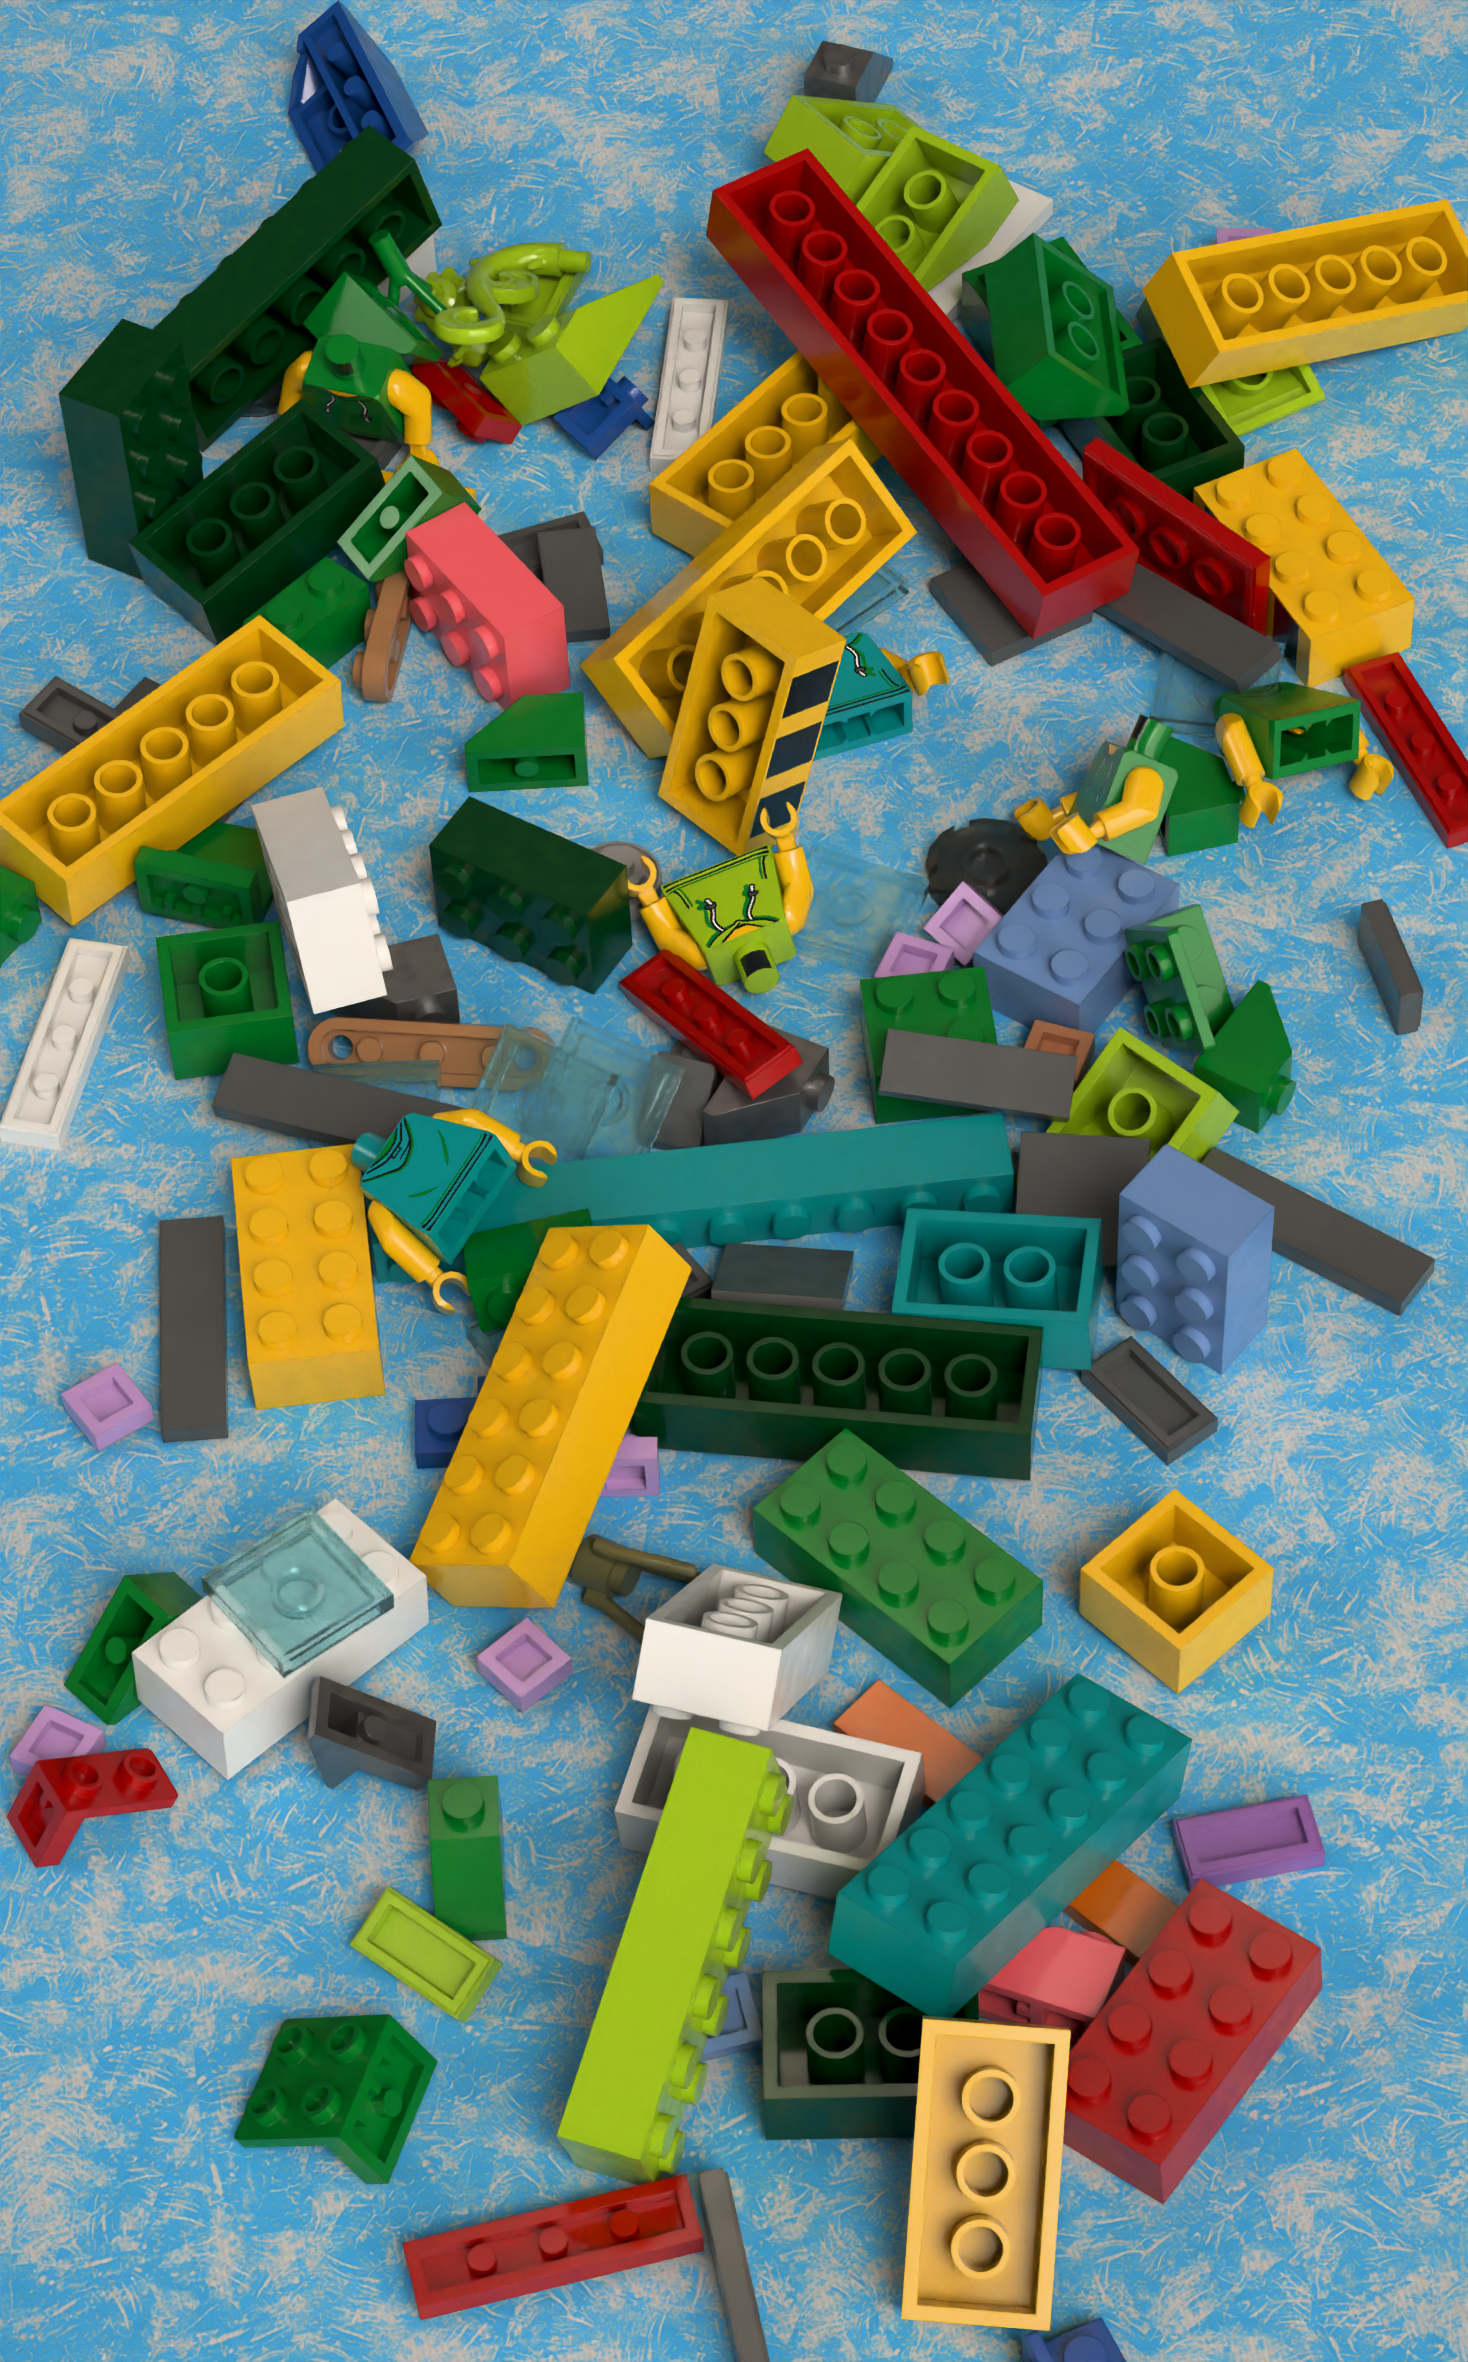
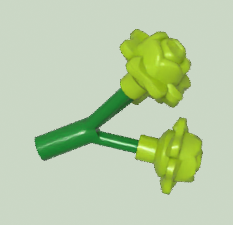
[369,229,496,369]

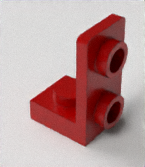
[6,1748,178,1868]

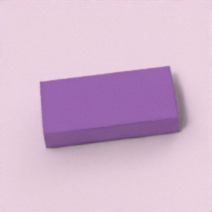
[1172,1794,1325,1892]

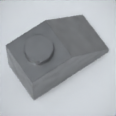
[804,41,893,103]
[328,934,460,1023]
[702,1025,835,1146]

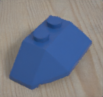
[288,0,429,174]

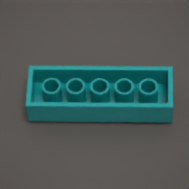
[827,1673,1192,2018]

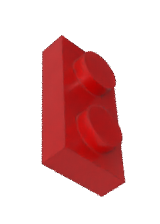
[411,357,522,444]

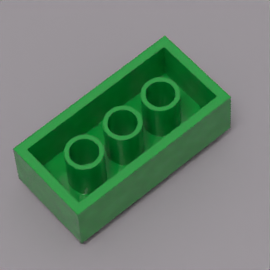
[753,1428,1043,1708]

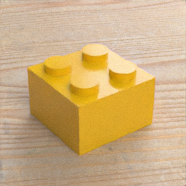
[1079,1488,1274,1694]

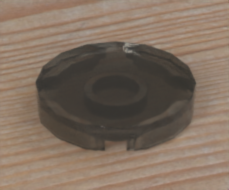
[925,818,1047,915]

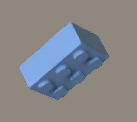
[973,844,1180,1034]
[1115,1143,1275,1375]

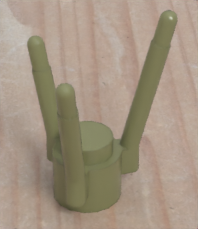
[571,1534,701,1643]

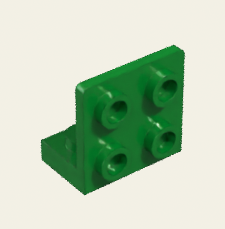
[133,821,274,928]
[1125,904,1234,1052]
[234,2014,438,2184]

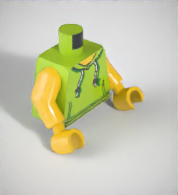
[628,802,814,994]

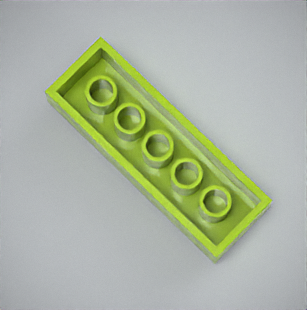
[556,1727,794,2185]

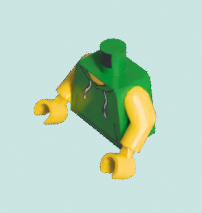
[277,334,440,472]
[1213,682,1394,828]
[1014,714,1179,864]

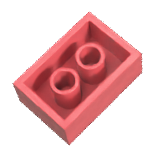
[404,502,570,711]

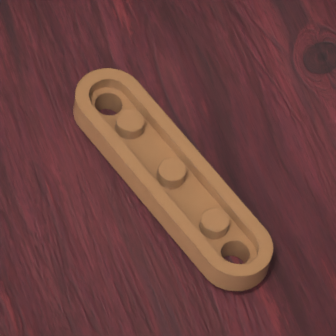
[352,570,413,702]
[307,1016,559,1091]

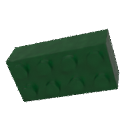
[58,319,204,581]
[128,398,386,645]

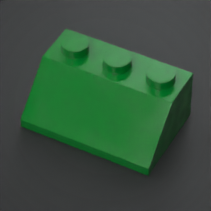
[984,233,1130,421]

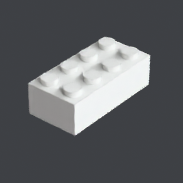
[251,787,393,1014]
[132,1498,429,1780]
[632,1564,843,1736]
[614,1704,926,1900]

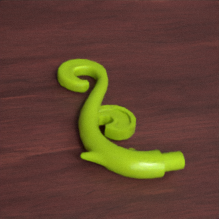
[433,242,592,345]

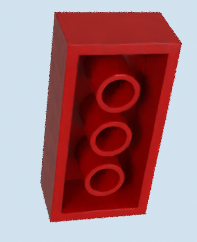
[1063,1879,1322,2205]

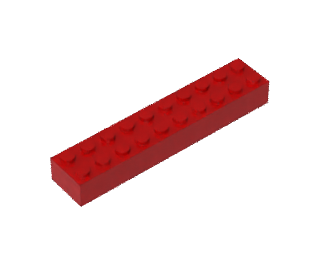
[706,148,1140,639]

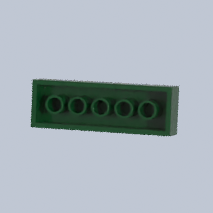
[152,125,442,453]
[634,1297,1043,1481]

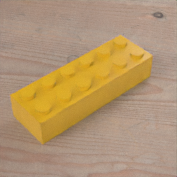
[1142,199,1468,388]
[649,350,883,557]
[580,438,917,759]
[0,615,344,926]
[409,1224,692,1608]

